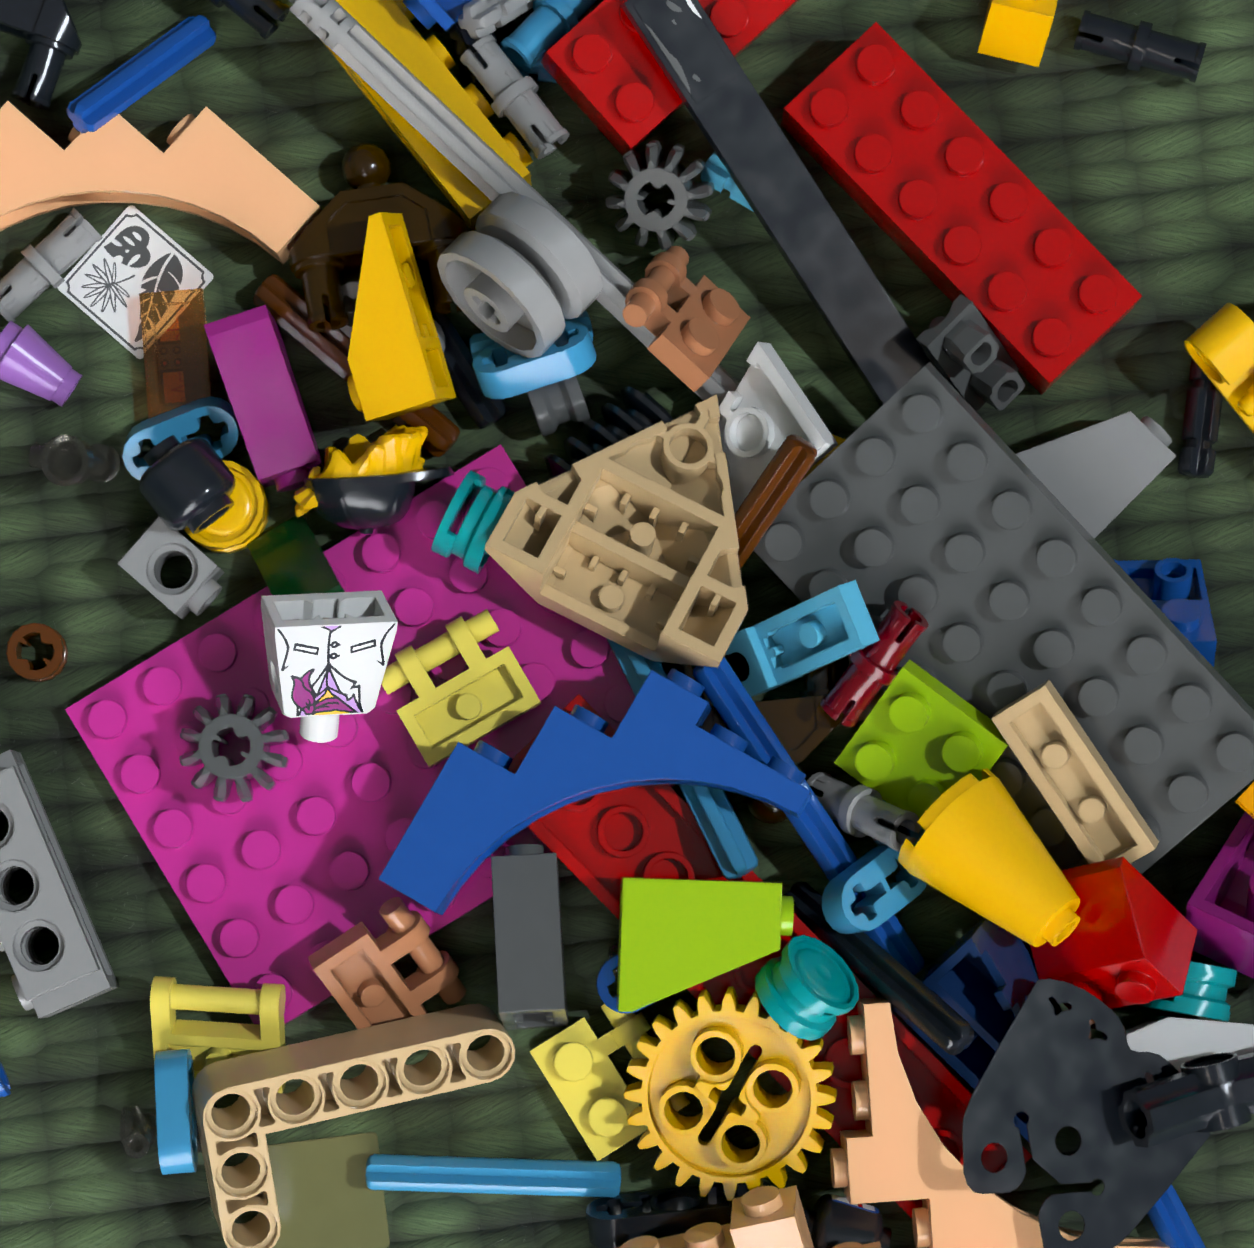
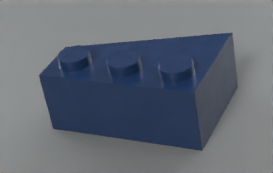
[893,917,1063,1142]

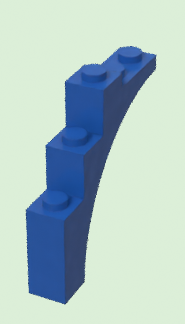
[379,668,812,915]

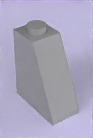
[1016,411,1176,539]

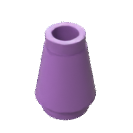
[0,321,83,407]

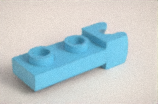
[725,580,880,697]

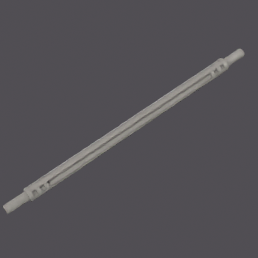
[288,0,740,416]

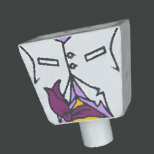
[261,590,398,743]

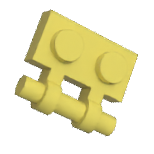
[382,609,542,768]
[529,1004,690,1161]

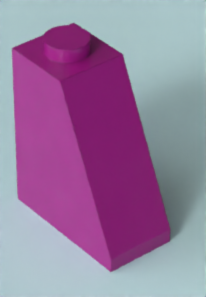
[204,305,324,493]

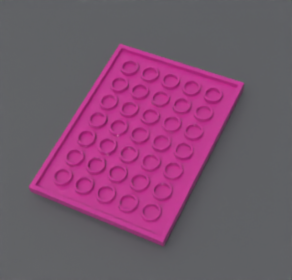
[65,444,675,1025]

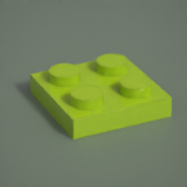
[834,660,1008,831]

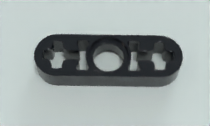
[586,1181,771,1248]

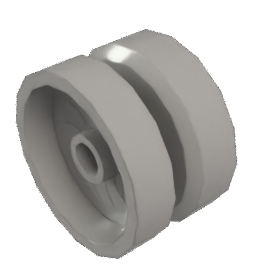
[437,192,604,358]

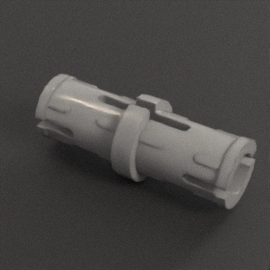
[460,34,570,160]
[0,208,102,322]
[807,772,920,852]

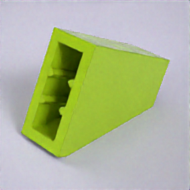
[616,877,794,1012]

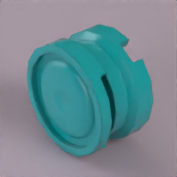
[431,470,515,574]
[755,935,859,1041]
[1139,961,1237,1022]

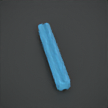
[366,1154,621,1198]

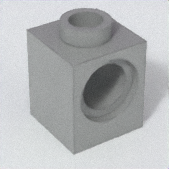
[117,517,225,620]

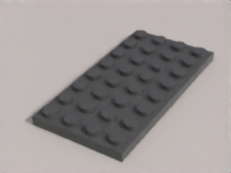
[754,362,1254,874]

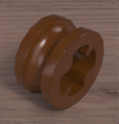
[6,623,68,682]

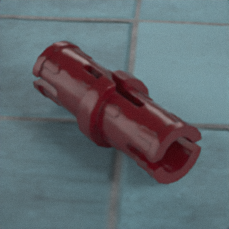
[820,600,929,727]

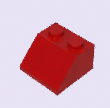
[1030,856,1197,1010]

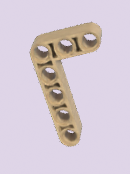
[192,1004,515,1248]

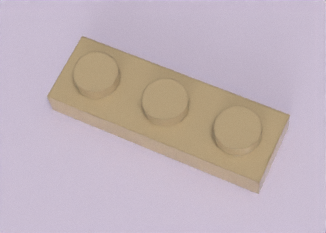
[991,679,1159,864]

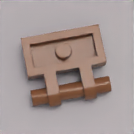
[622,246,751,392]
[308,897,466,1029]

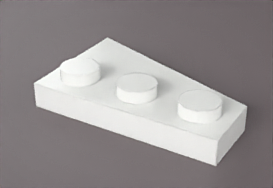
[719,342,838,514]

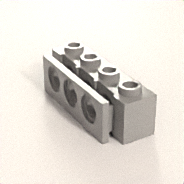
[0,750,119,1018]

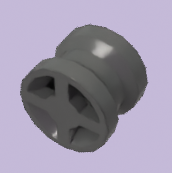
[526,376,591,437]

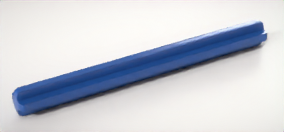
[693,657,925,975]

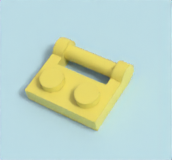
[150,976,286,1094]

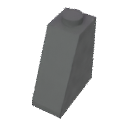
[491,844,569,1030]

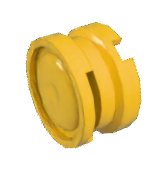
[184,460,270,554]

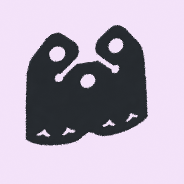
[962,979,1210,1248]

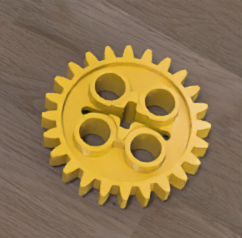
[624,987,837,1201]

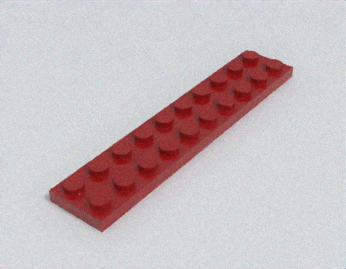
[508,694,1032,1218]

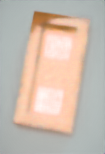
[139,288,212,418]

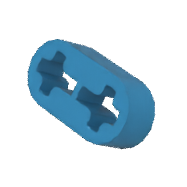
[472,321,597,399]
[122,396,239,481]
[822,844,927,934]
[154,1049,198,1175]

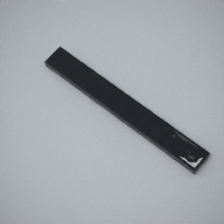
[620,0,932,407]

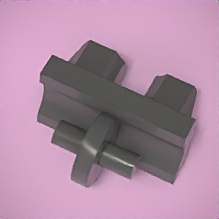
[916,294,1025,412]

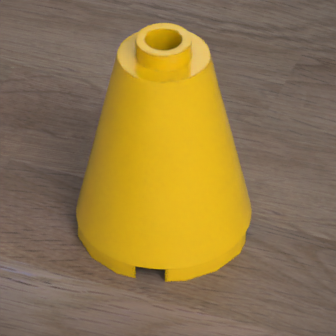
[898,768,1080,947]

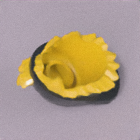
[293,425,454,534]

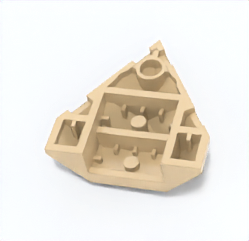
[484,394,748,668]

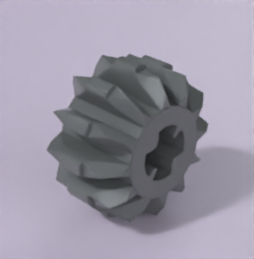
[606,140,715,250]
[179,694,289,802]

